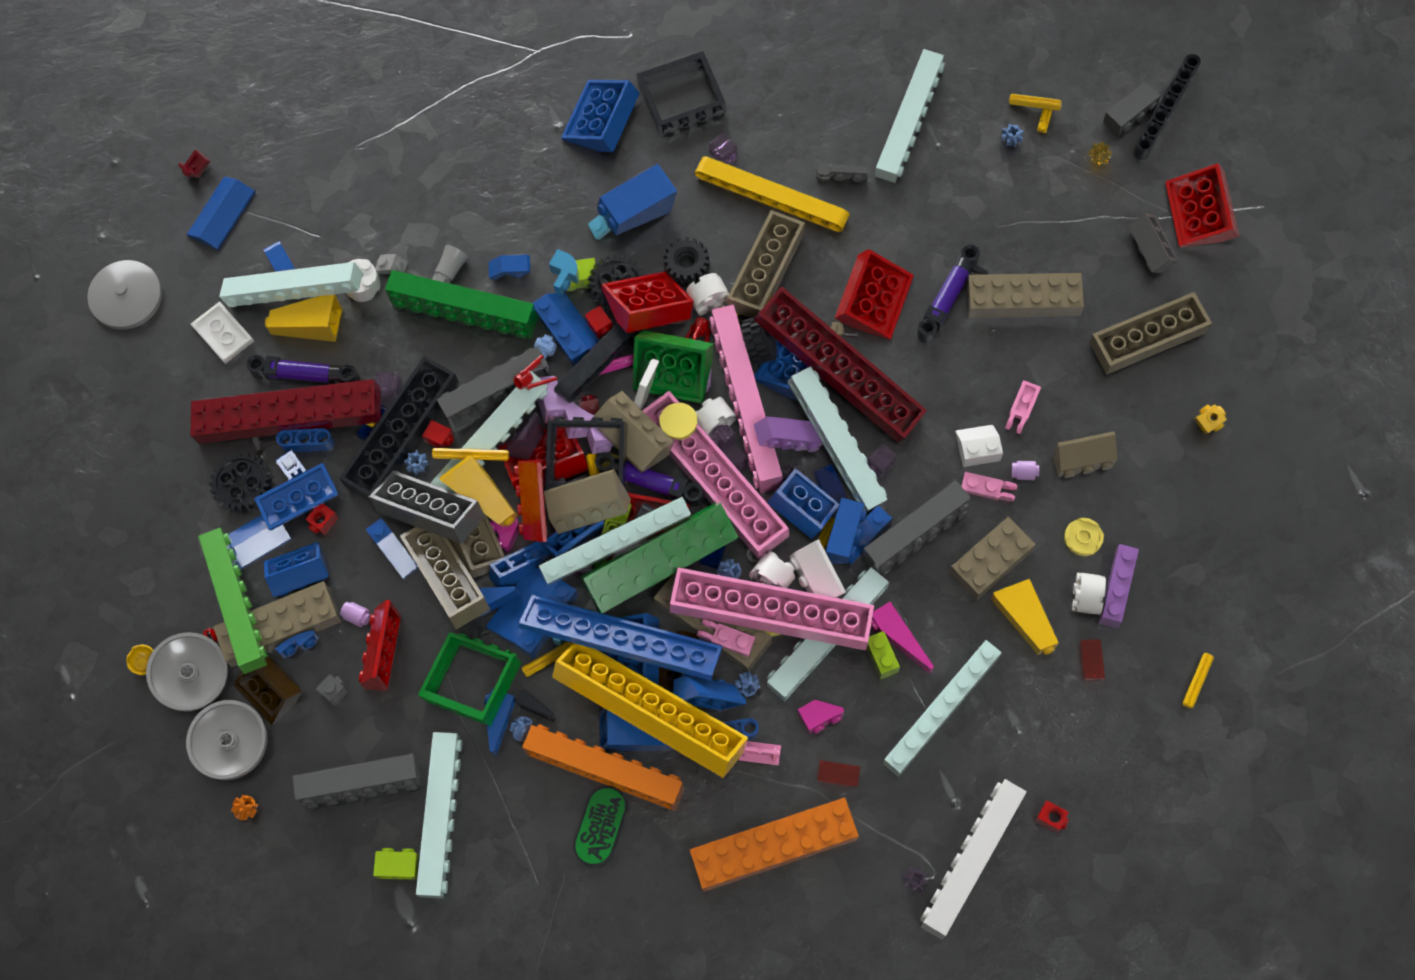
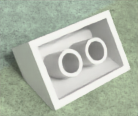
[789,539,846,598]

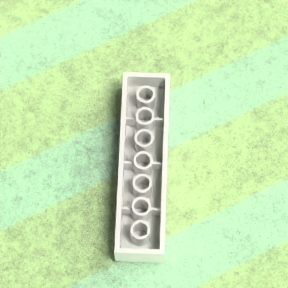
[920,779,1027,940]

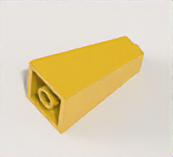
[265,294,343,342]
[439,455,518,527]

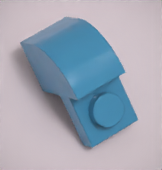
[549,249,579,296]

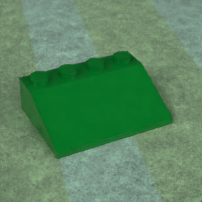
[632,330,714,404]

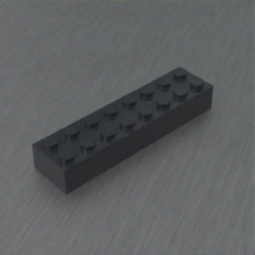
[339,356,459,502]

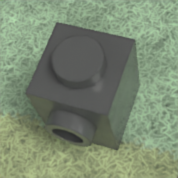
[316,674,348,706]

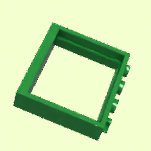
[418,632,522,727]

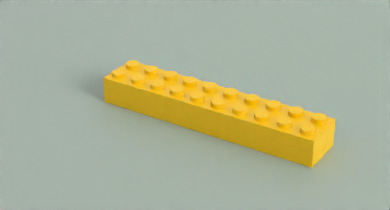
[552,643,748,778]

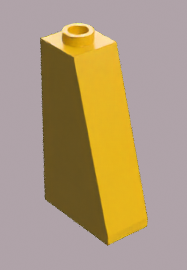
[991,579,1059,655]

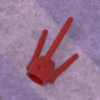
[685,317,711,342]
[513,355,558,391]

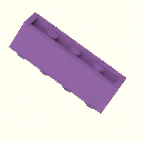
[754,416,823,452]
[1099,544,1139,628]

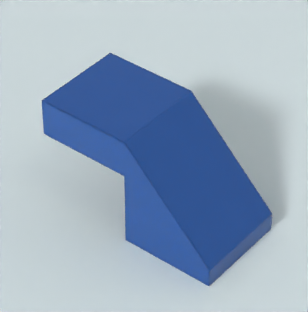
[488,255,531,280]

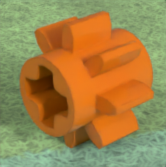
[231,795,258,821]

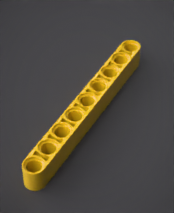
[694,157,850,232]

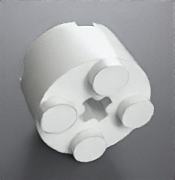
[346,259,381,302]
[686,273,729,316]
[695,397,736,439]
[749,551,795,588]
[1072,573,1106,615]

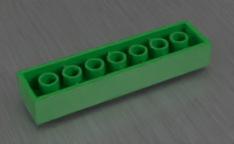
[385,270,538,339]
[580,502,739,613]

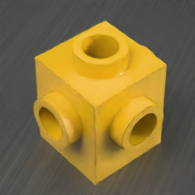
[1194,404,1227,434]

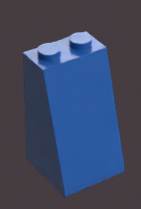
[597,164,677,235]
[599,708,675,753]

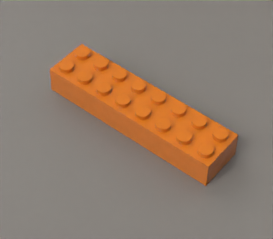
[522,724,684,812]
[690,797,859,892]

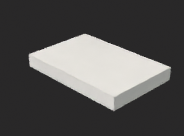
[191,302,254,364]
[634,359,659,410]

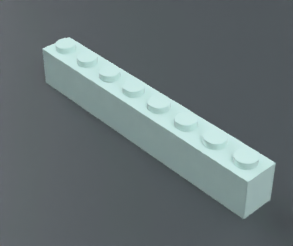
[875,49,945,183]
[219,262,363,307]
[787,367,888,512]
[430,371,549,493]
[539,497,691,585]
[767,568,889,702]
[883,640,1002,777]
[416,732,463,899]

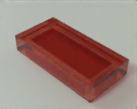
[1080,639,1105,681]
[817,760,860,788]

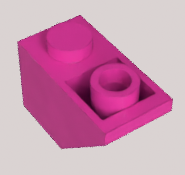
[490,505,519,553]
[797,700,844,734]

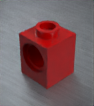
[584,306,613,339]
[422,420,454,448]
[305,504,339,536]
[1035,800,1070,833]

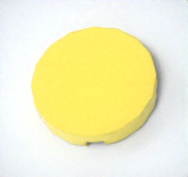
[659,403,698,440]
[1064,518,1104,557]

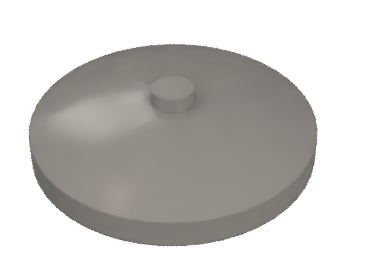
[87,260,162,330]
[146,632,228,712]
[186,700,268,780]

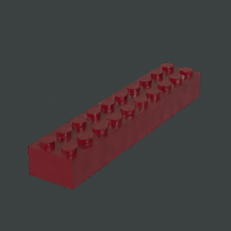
[753,286,927,443]
[190,379,381,444]

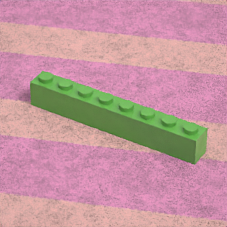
[199,527,268,674]

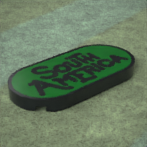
[574,786,627,867]

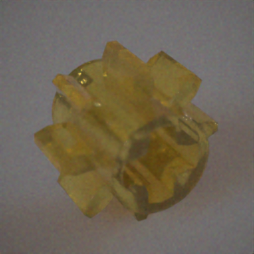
[1089,141,1113,165]

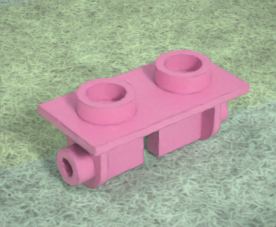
[739,741,781,766]

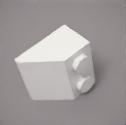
[955,425,1003,467]

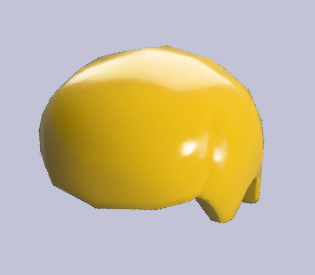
[126,644,154,676]

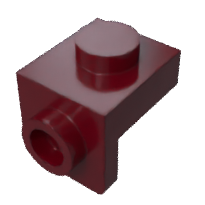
[178,149,211,178]
[578,394,600,415]

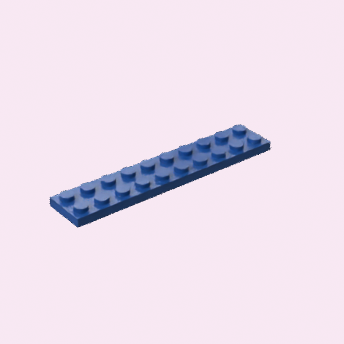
[519,595,722,681]

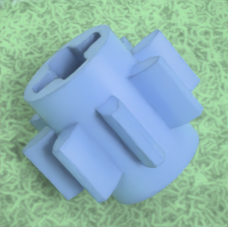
[534,334,557,359]

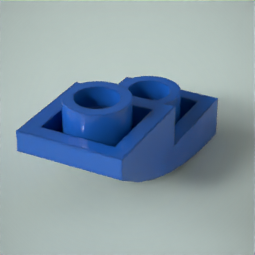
[275,630,319,659]

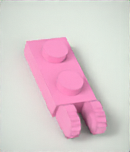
[1005,380,1041,434]
[962,472,1017,502]
[697,619,756,657]

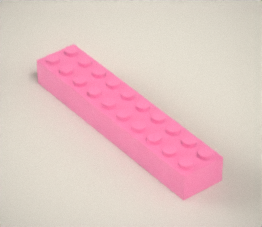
[709,304,782,494]
[642,391,789,559]
[670,568,874,650]

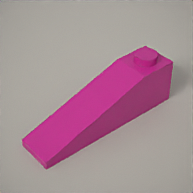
[871,602,934,673]

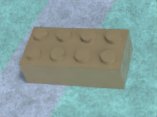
[950,517,1036,601]

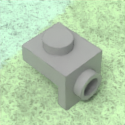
[375,254,407,274]

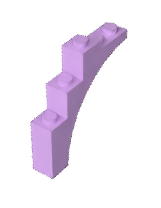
[537,376,614,454]

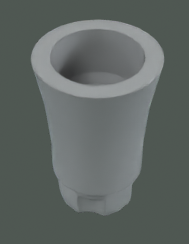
[432,245,468,283]

